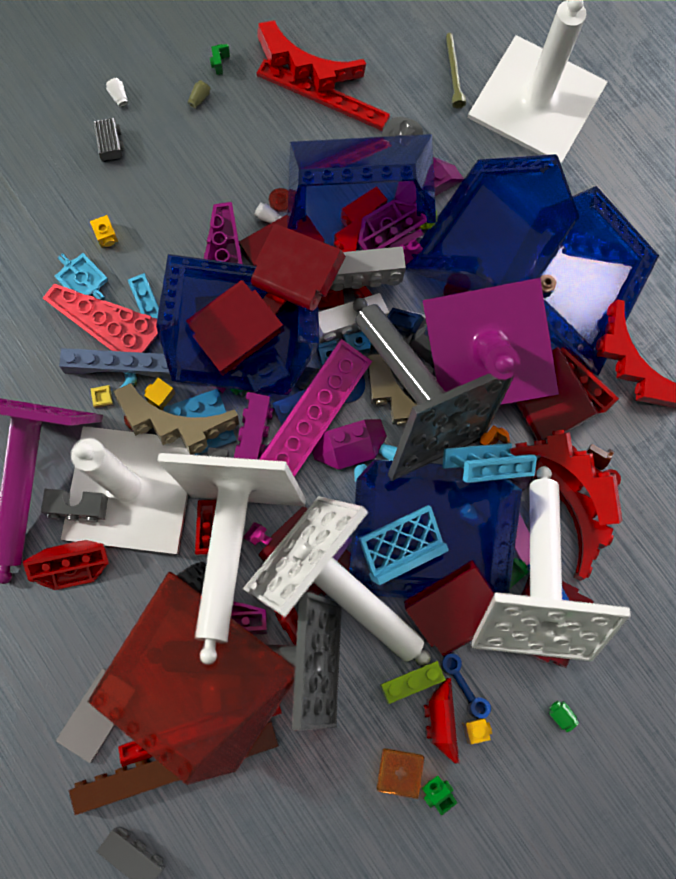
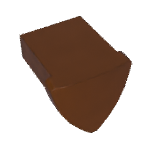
[587,444,615,471]

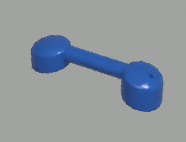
[441,653,491,719]

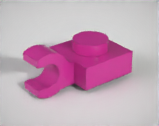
[243,522,272,545]

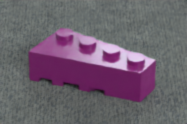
[234,392,274,460]

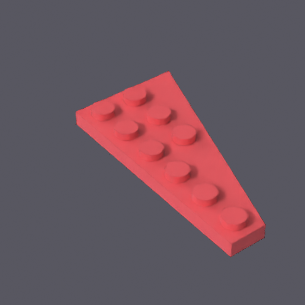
[43,284,168,353]

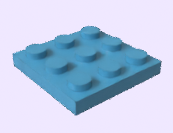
[164,389,237,456]

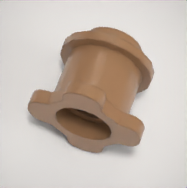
[540,275,556,297]

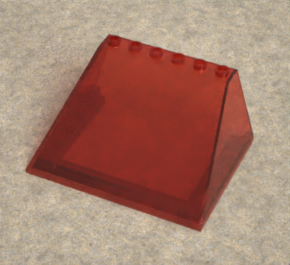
[87,571,295,785]

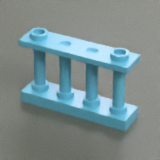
[442,443,537,483]

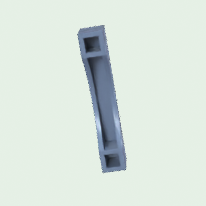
[59,348,179,380]

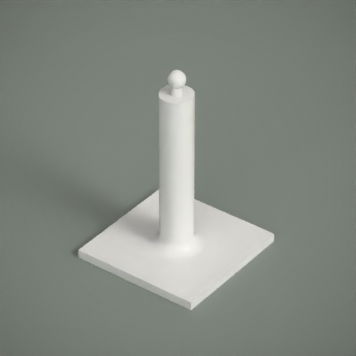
[467,0,608,165]
[61,426,195,555]
[158,453,306,664]
[472,466,630,661]
[243,496,431,665]

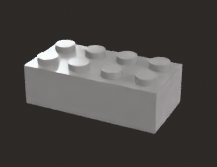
[330,246,406,291]

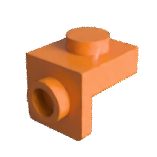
[480,425,510,446]

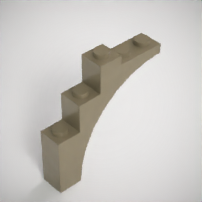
[367,354,417,426]
[113,383,239,455]

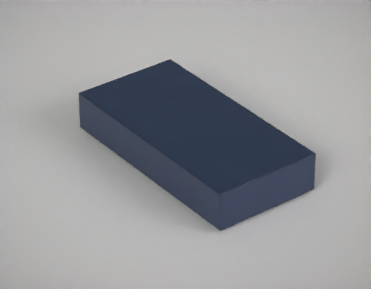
[387,308,424,333]

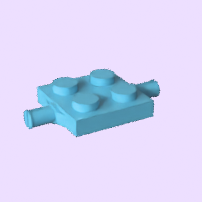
[55,253,109,300]

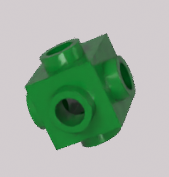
[422,776,458,816]

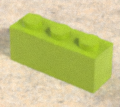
[379,661,445,704]

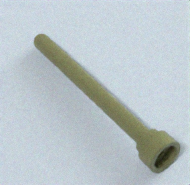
[446,33,466,108]

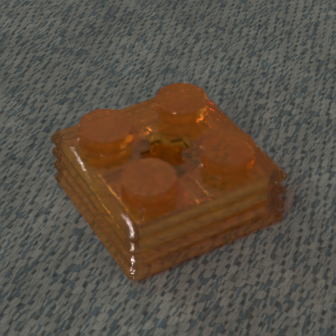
[377,748,424,799]

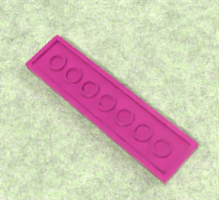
[258,339,372,477]

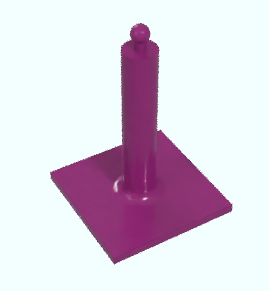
[422,278,559,405]
[0,398,103,584]

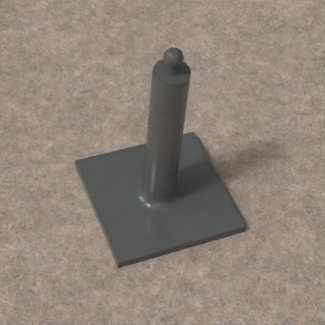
[353,298,515,481]
[147,592,342,730]

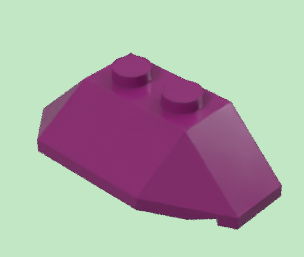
[394,156,464,204]
[358,200,429,250]
[312,419,387,470]

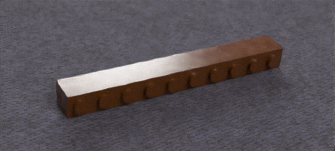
[69,719,279,815]

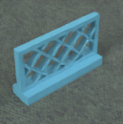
[359,505,449,585]

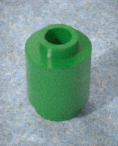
[549,700,579,732]

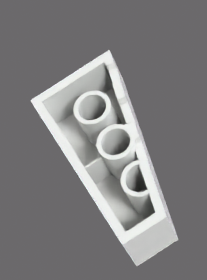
[306,293,389,349]

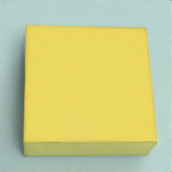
[91,385,113,408]

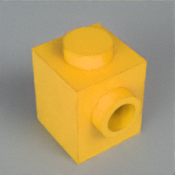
[90,215,118,248]
[144,378,176,410]
[462,718,492,745]

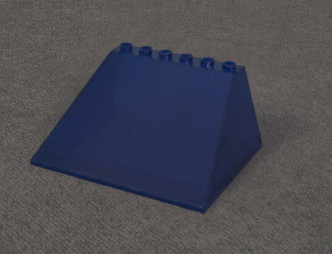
[287,134,436,229]
[405,154,580,291]
[500,186,659,375]
[156,254,319,395]
[349,459,522,598]

